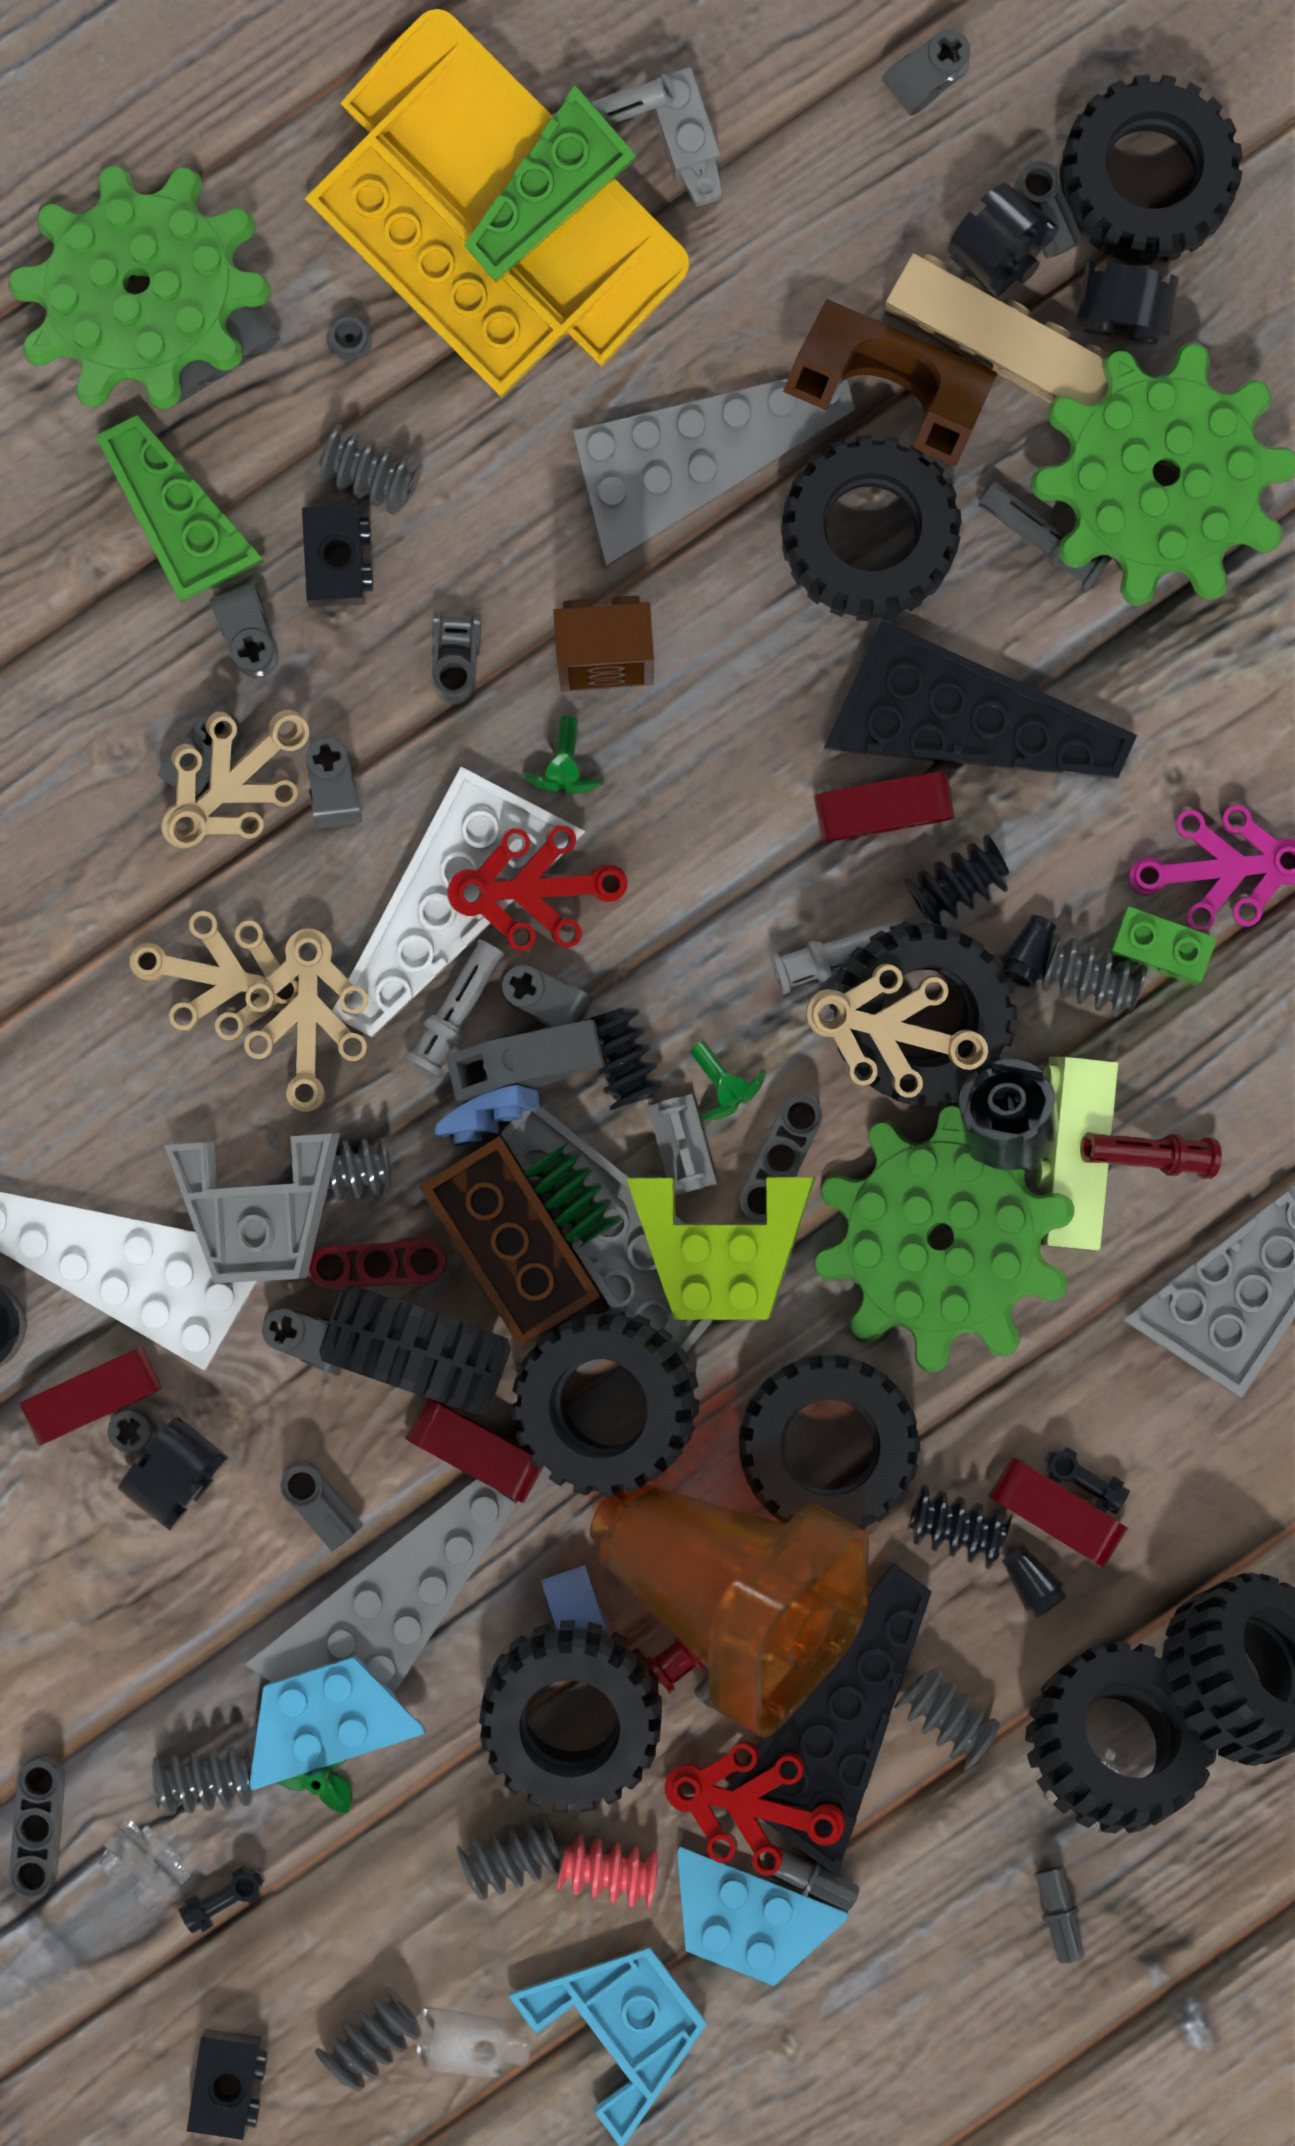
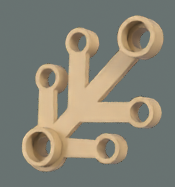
[161,710,309,848]
[130,911,299,1041]
[244,929,369,1112]
[806,964,988,1098]

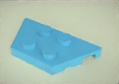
[249,1655,426,1790]
[677,1844,849,1986]

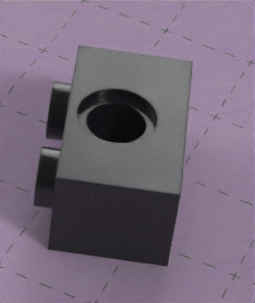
[302,504,374,608]
[186,2029,268,2140]

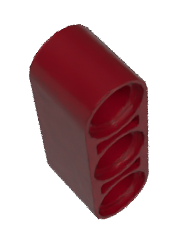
[814,772,955,842]
[309,1240,447,1288]
[19,1346,163,1446]
[404,1397,544,1503]
[988,1456,1129,1568]

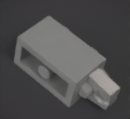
[651,67,722,207]

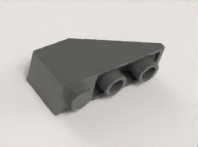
[446,1019,604,1103]

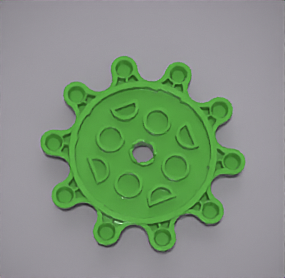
[8,166,271,409]
[1030,342,1295,606]
[814,1103,1075,1372]

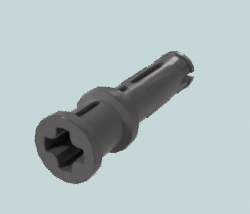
[978,481,1112,592]

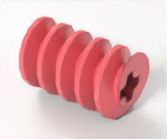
[556,1833,659,1911]

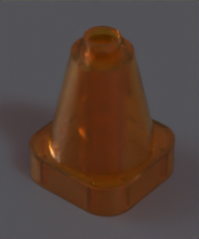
[590,1484,869,1738]

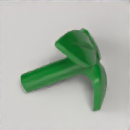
[523,716,604,794]
[690,1041,766,1121]
[277,1760,353,1814]

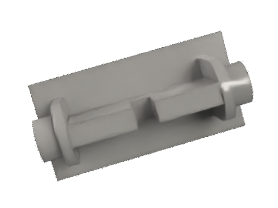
[647,1094,717,1195]

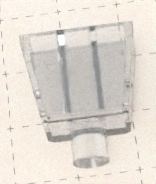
[416,2006,530,2078]

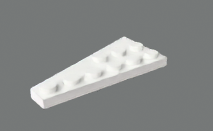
[332,767,585,1038]
[0,1192,258,1371]

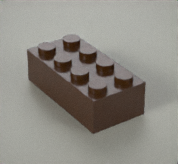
[553,596,654,692]
[419,1136,601,1347]

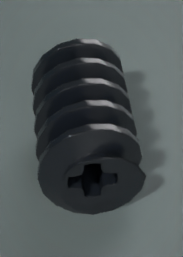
[905,834,1009,926]
[583,1007,664,1111]
[907,1484,1012,1569]

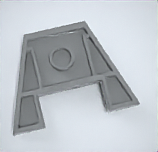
[164,1133,340,1283]

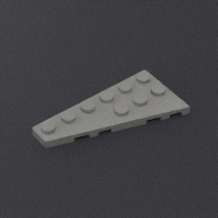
[244,1479,517,1694]

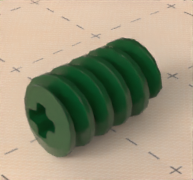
[524,1142,622,1248]

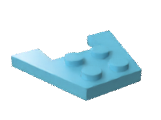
[508,1945,707,2146]

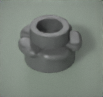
[326,315,372,361]

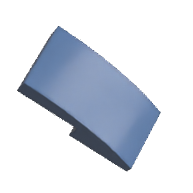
[435,1085,539,1146]
[541,1565,612,1637]

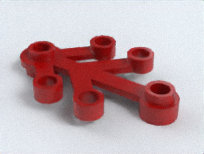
[447,825,628,951]
[665,1741,846,1876]

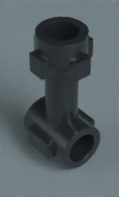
[1044,1447,1130,1514]
[179,1865,266,1933]

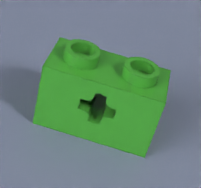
[1108,906,1217,986]

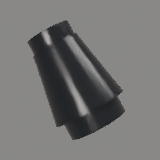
[1001,915,1057,988]
[1002,1545,1067,1618]

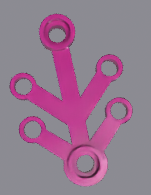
[1128,805,1295,932]

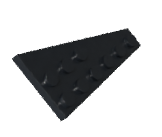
[823,620,1137,780]
[725,1563,932,1877]

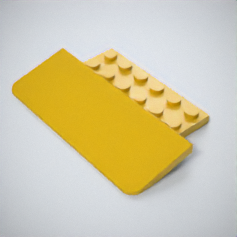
[305,9,689,398]

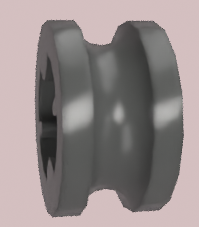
[107,1410,152,1453]

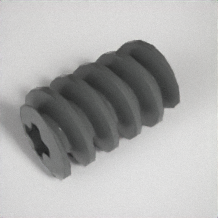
[319,424,423,515]
[1042,937,1148,1018]
[325,1137,391,1202]
[894,1667,1000,1771]
[152,1747,253,1816]
[457,1814,562,1901]
[315,1987,422,2091]

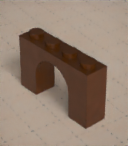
[783,299,997,466]

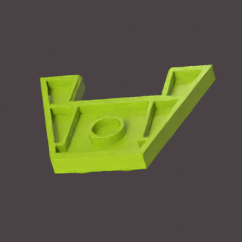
[626,1177,815,1320]

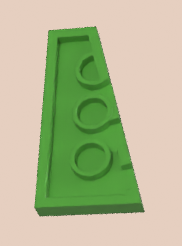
[464,85,637,283]
[96,415,264,604]

